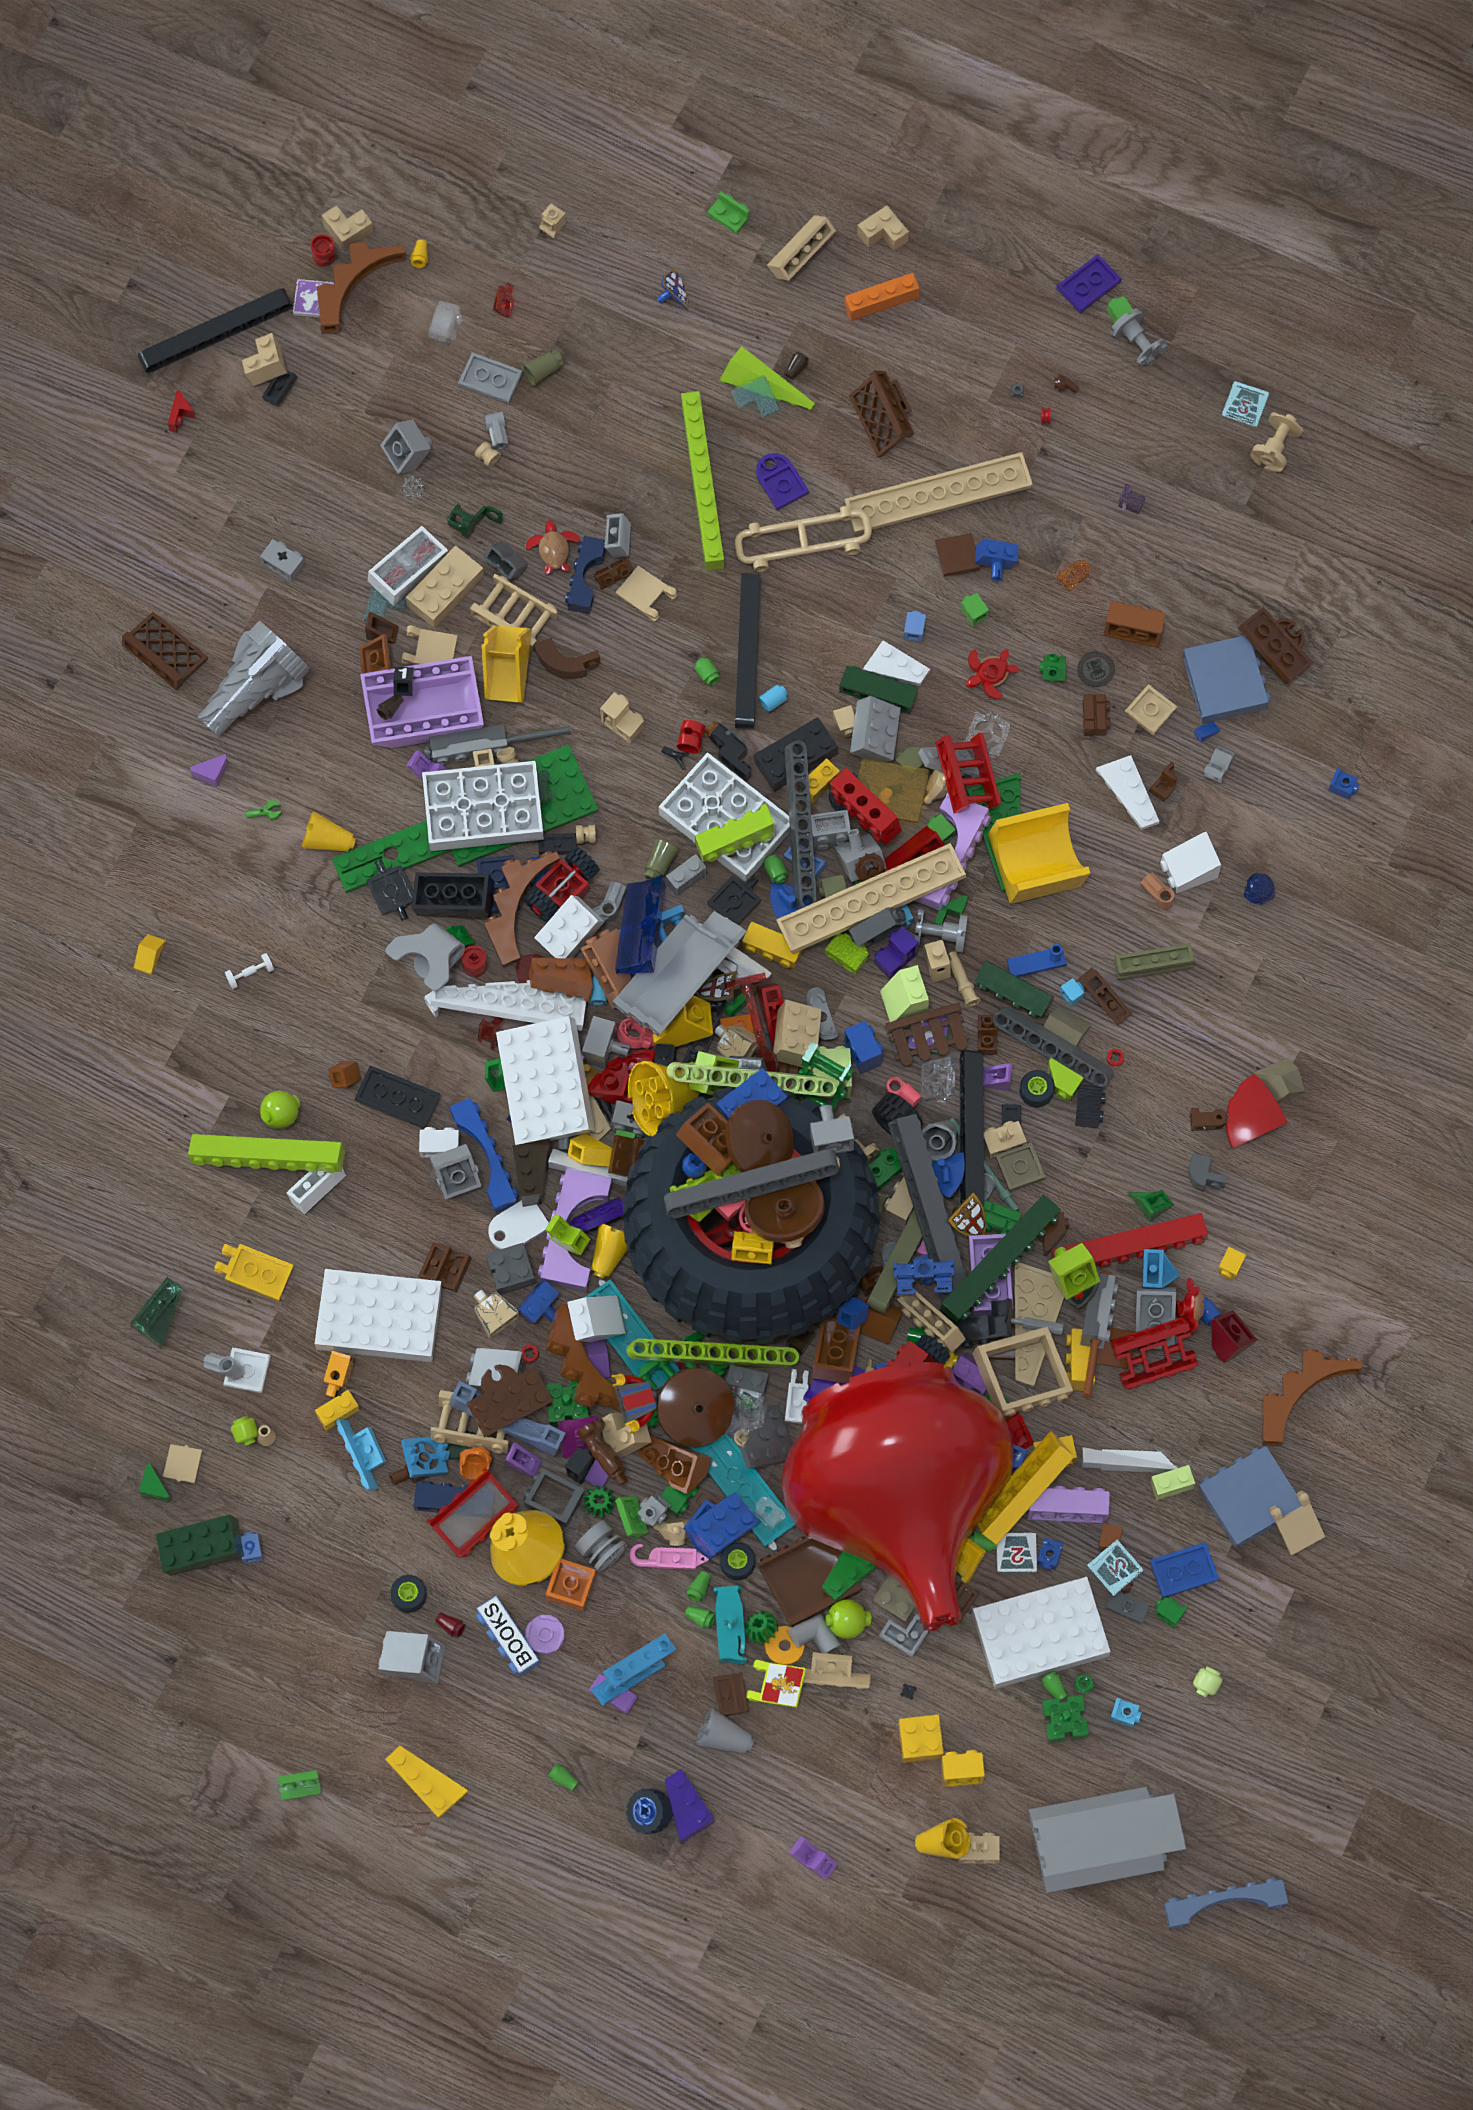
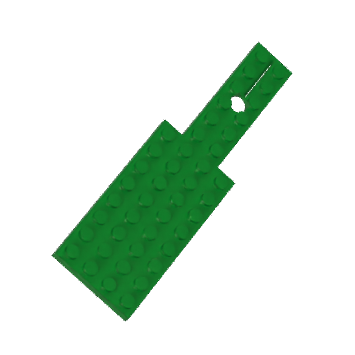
[332,745,598,893]

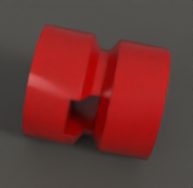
[311,234,336,267]
[677,720,706,754]
[461,946,487,978]

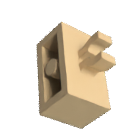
[984,1121,1027,1159]
[958,1833,1000,1864]

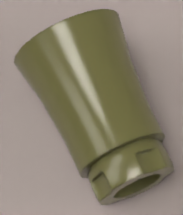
[521,349,564,386]
[643,839,679,883]

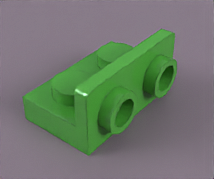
[707,192,750,235]
[615,1496,649,1539]
[277,1770,321,1801]

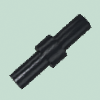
[595,1097,613,1123]

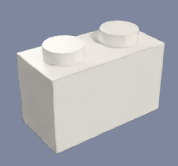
[419,1127,459,1158]

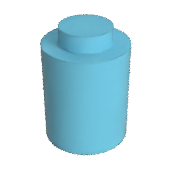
[758,685,788,713]
[588,976,607,1006]

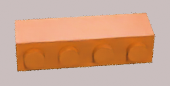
[844,273,920,321]

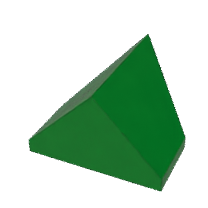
[1127,1190,1174,1222]

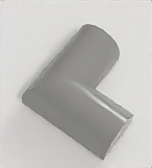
[787,1613,841,1654]
[879,1613,929,1657]

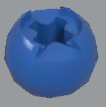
[682,1153,707,1178]

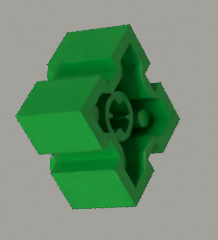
[546,1381,588,1428]
[1042,1695,1089,1744]

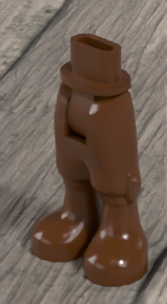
[577,1419,628,1486]

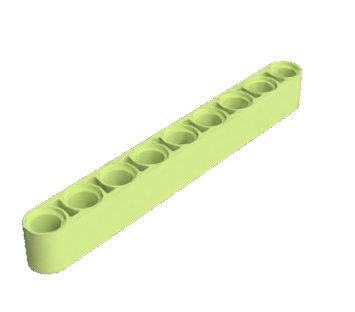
[667,1062,837,1096]

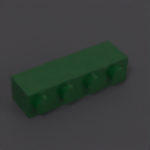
[839,666,918,715]
[975,961,1054,1018]

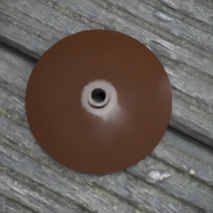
[725,1100,794,1172]
[744,1181,825,1242]
[656,1368,734,1447]

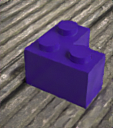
[874,927,919,979]

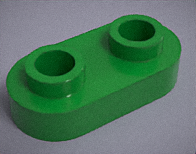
[725,986,757,1017]

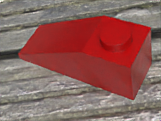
[757,983,783,1045]

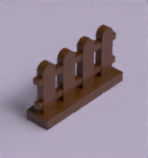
[885,1002,970,1066]

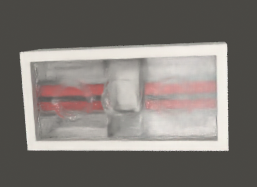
[368,526,448,606]

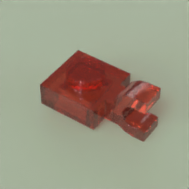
[493,283,514,318]

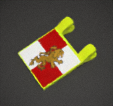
[746,1660,806,1708]

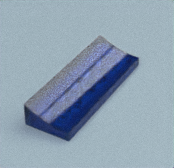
[615,874,666,974]

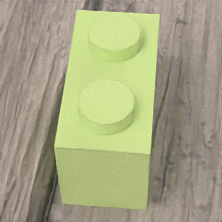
[1150,1465,1195,1500]

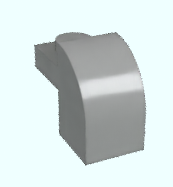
[1204,746,1236,783]

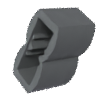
[484,541,528,579]

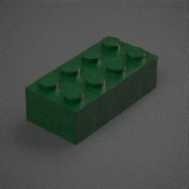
[156,1514,244,1576]

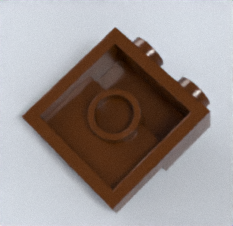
[608,1135,645,1178]

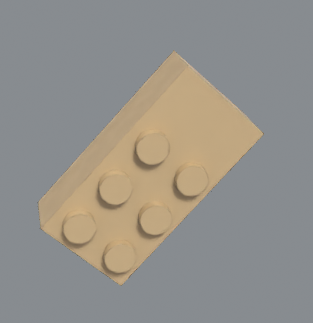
[406,545,484,629]

